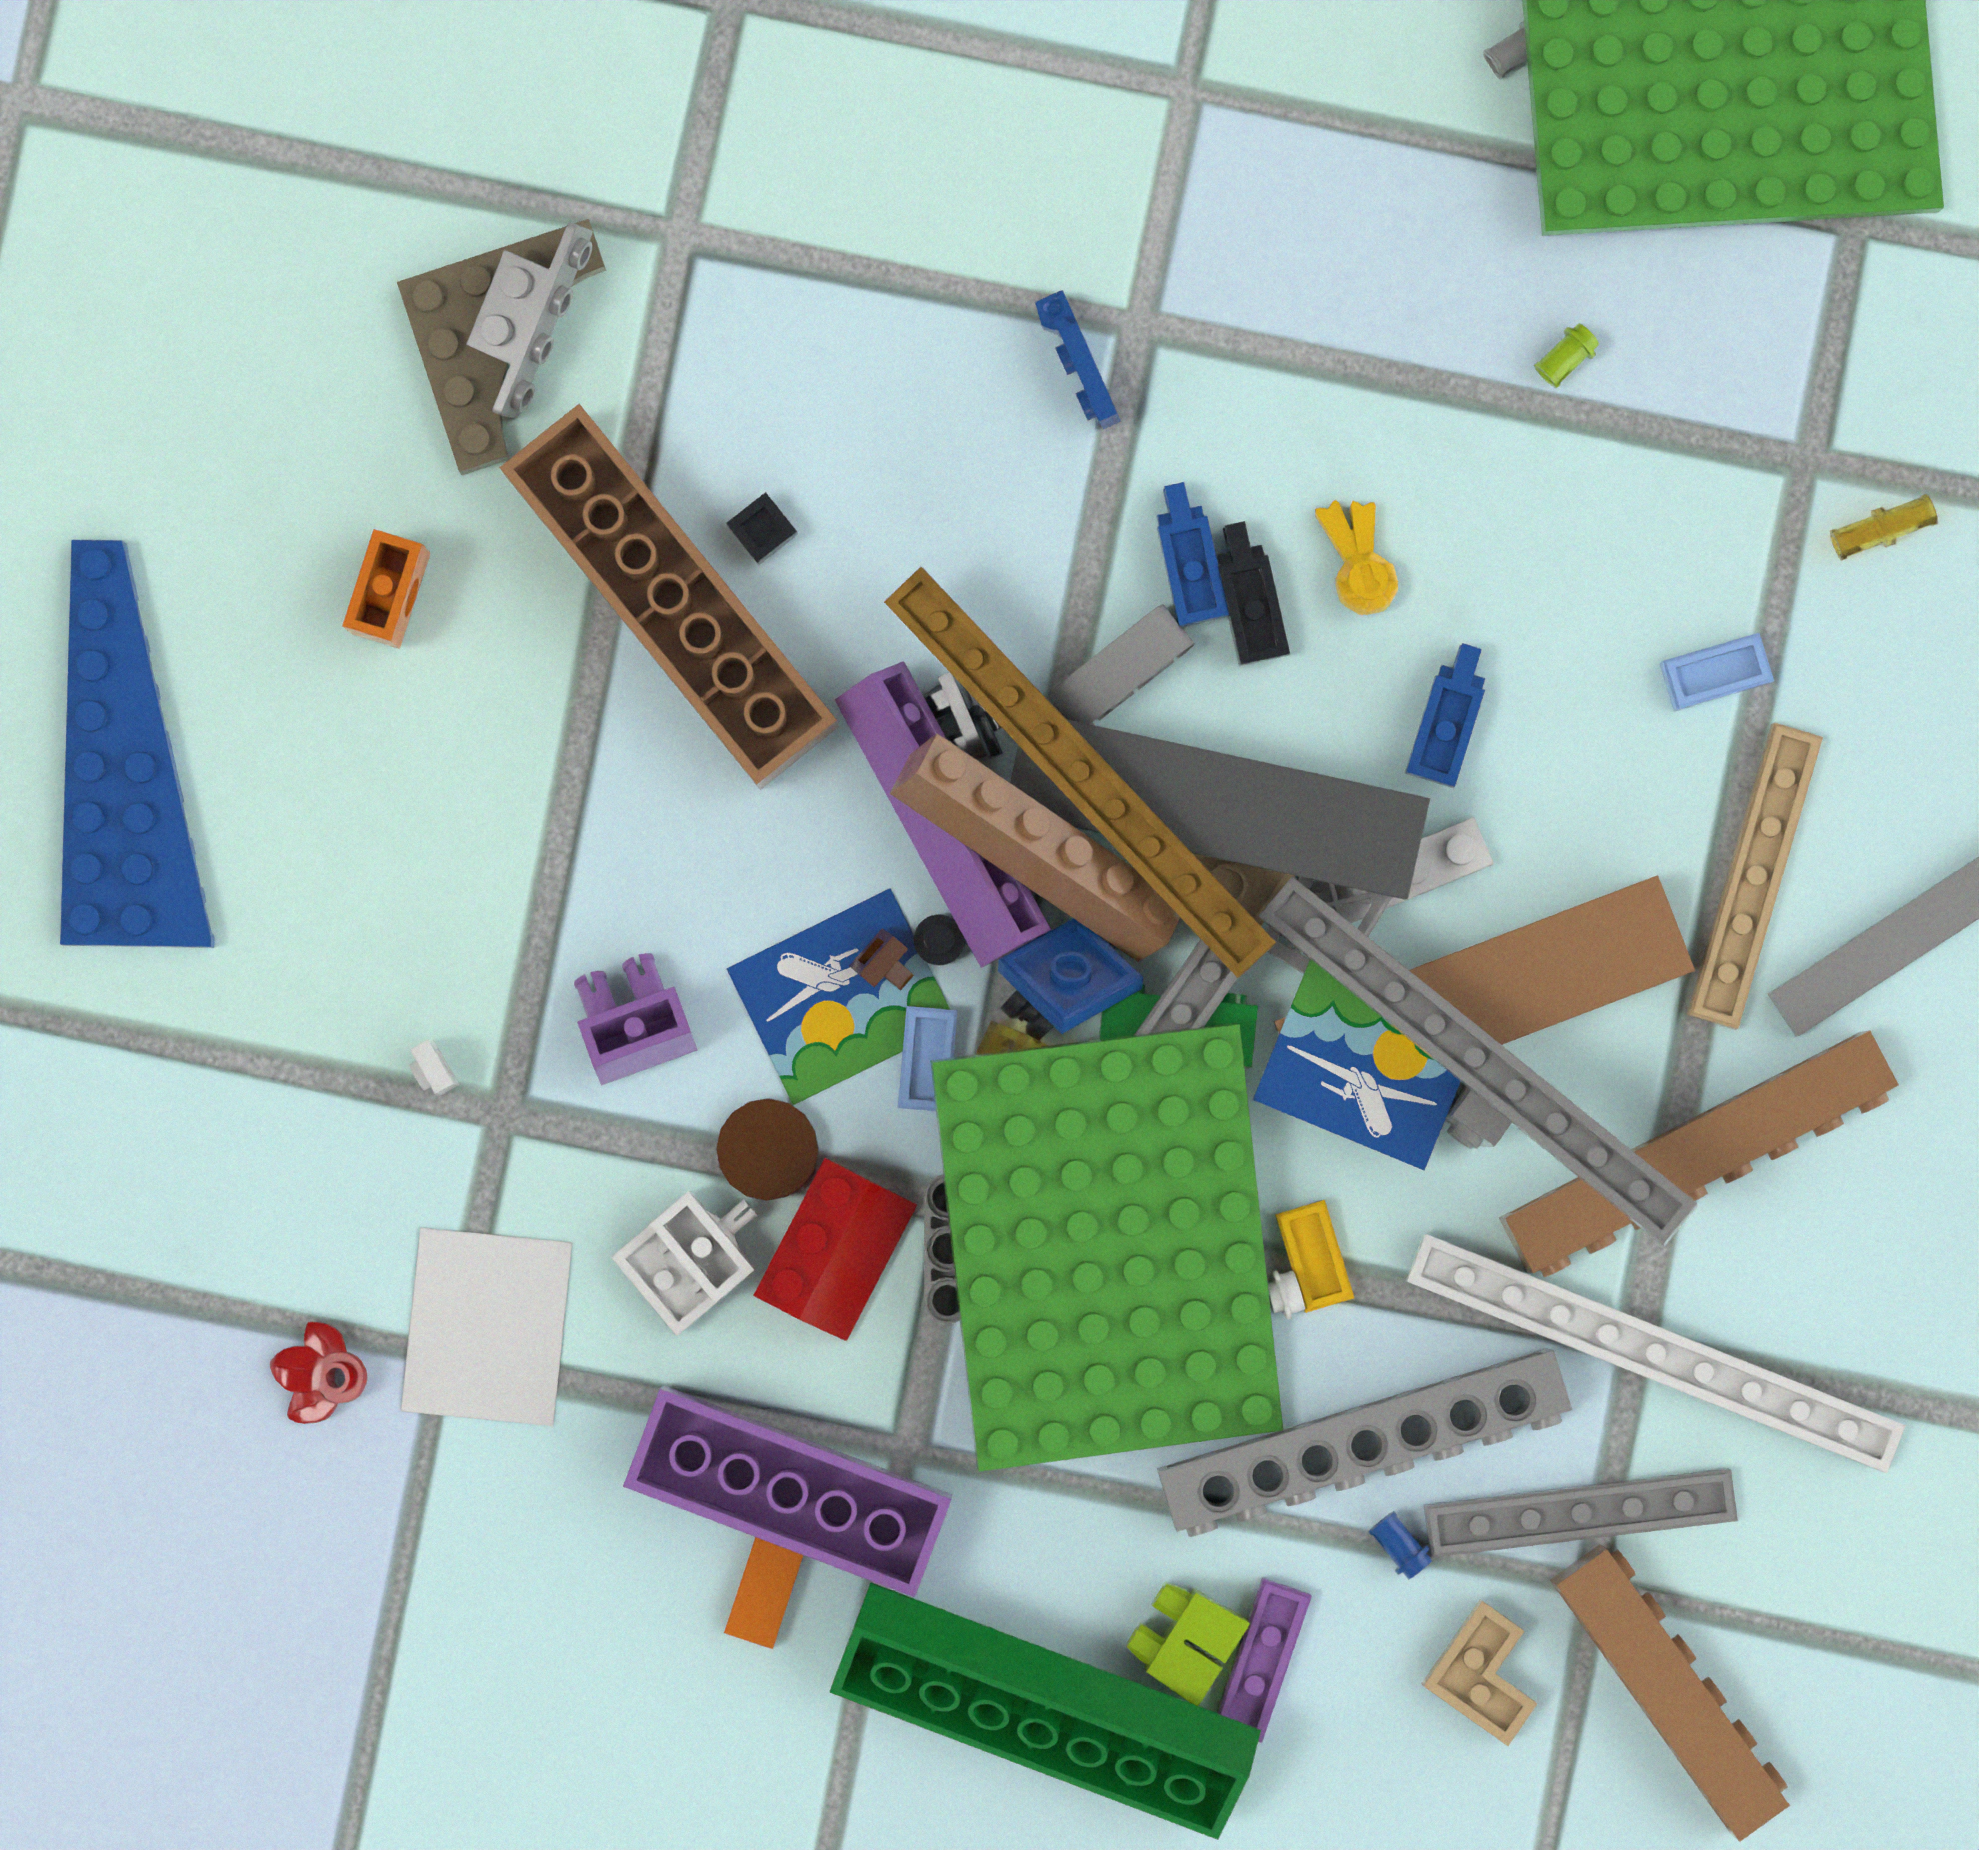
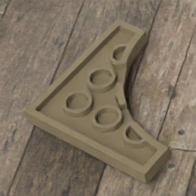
[397,219,606,475]

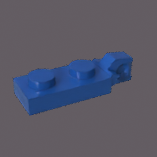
[1035,290,1121,429]
[1157,482,1229,627]
[1405,643,1485,788]

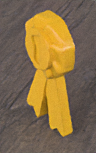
[1315,500,1398,615]

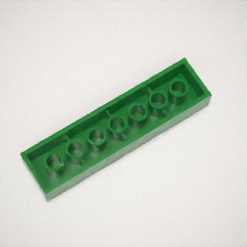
[829,1582,1261,1840]

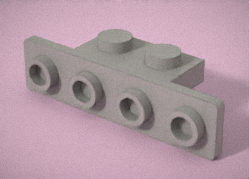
[466,222,593,419]

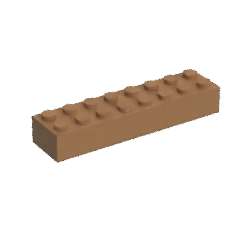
[499,404,839,790]

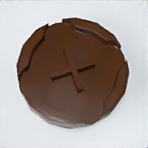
[716,1098,819,1201]

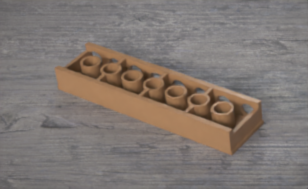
[1274,875,1695,1045]

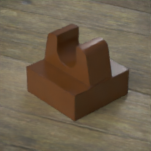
[849,928,914,991]

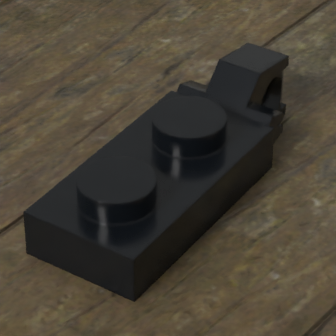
[1217,521,1290,667]

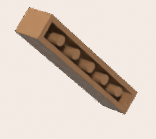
[890,733,1180,962]
[1550,1544,1790,1842]

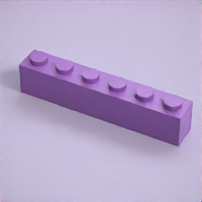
[835,661,1051,968]

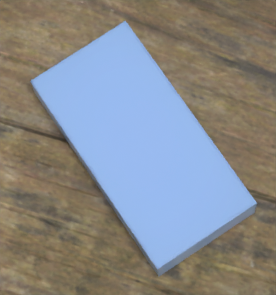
[1659,633,1774,711]
[898,1006,958,1111]

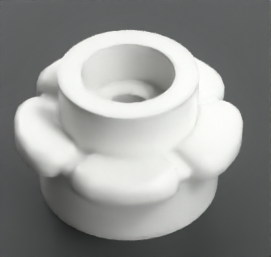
[1268,1270,1305,1320]

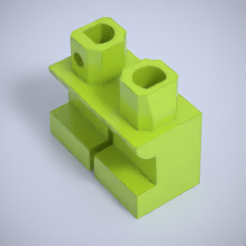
[1126,1581,1250,1706]

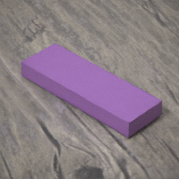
[1216,1577,1312,1743]

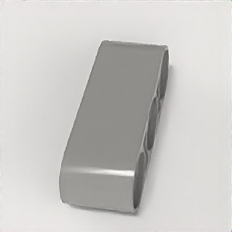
[1048,604,1195,725]
[924,1175,960,1324]

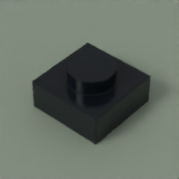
[726,492,798,566]

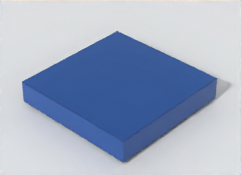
[998,918,1143,1034]

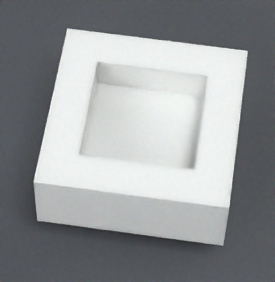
[409,1039,459,1095]

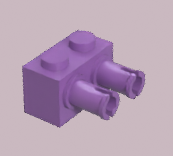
[574,953,697,1086]

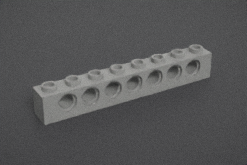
[1157,1348,1572,1537]

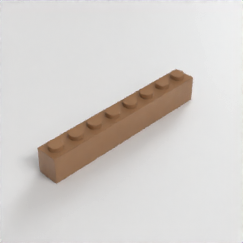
[1499,1030,1899,1277]

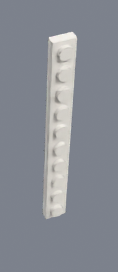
[1405,1234,1906,1473]

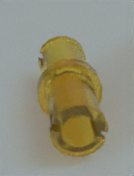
[1830,494,1938,561]

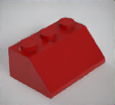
[753,1158,917,1341]

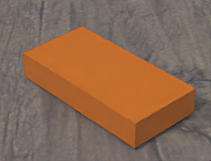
[724,1537,804,1649]

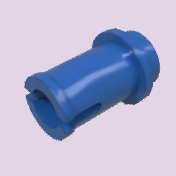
[1368,1511,1432,1580]

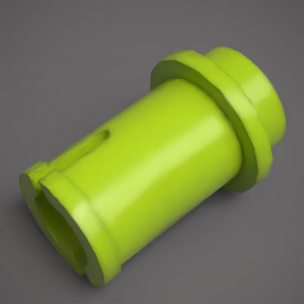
[1534,323,1600,388]

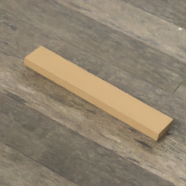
[1686,723,1823,1030]

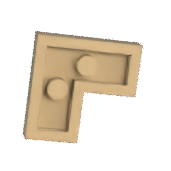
[1421,1599,1537,1746]

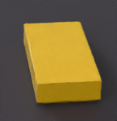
[1275,1200,1354,1313]

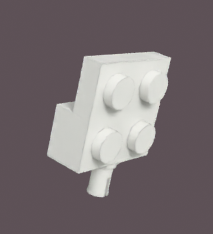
[611,1191,758,1336]

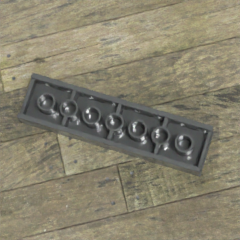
[1010,719,1430,900]

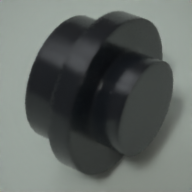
[914,914,965,966]

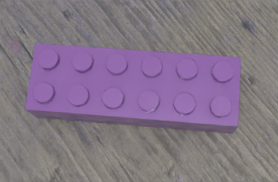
[623,1386,952,1597]

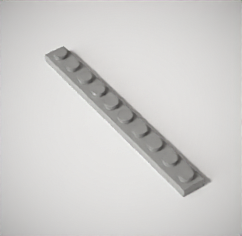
[1259,876,1698,1247]

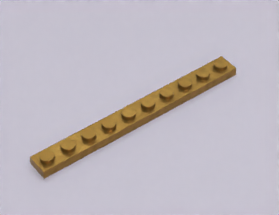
[884,567,1277,978]

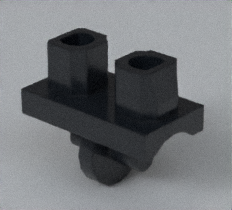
[923,672,1003,761]

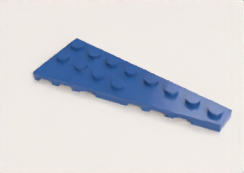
[60,540,215,948]

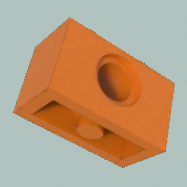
[342,529,431,649]

